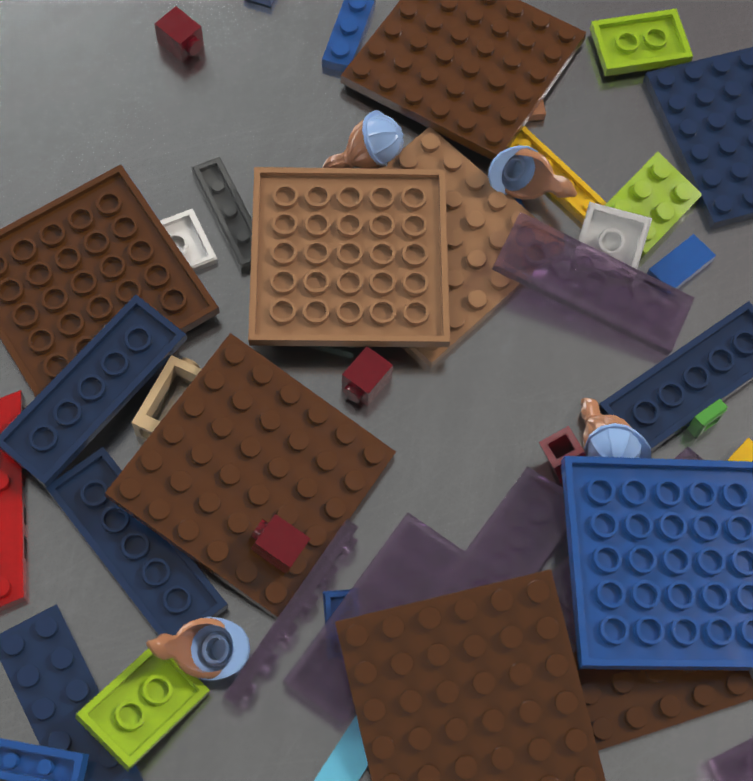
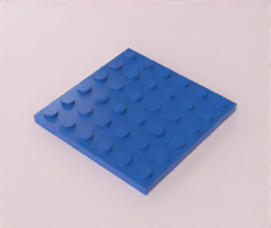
[561,456,753,671]

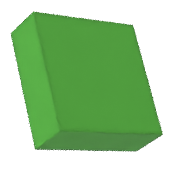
[687,399,728,438]

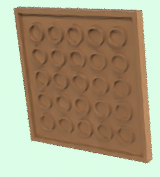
[379,127,565,368]
[248,167,450,347]

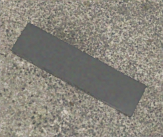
[191,156,252,273]

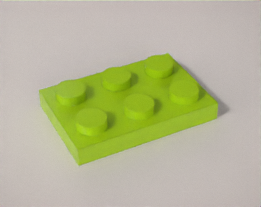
[590,8,693,76]
[605,151,702,258]
[75,648,210,771]

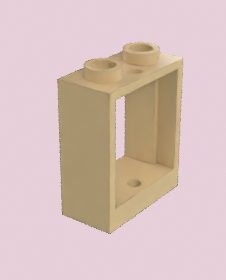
[132,355,201,440]

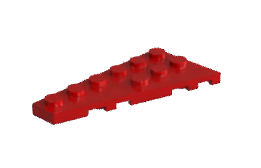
[0,390,26,612]

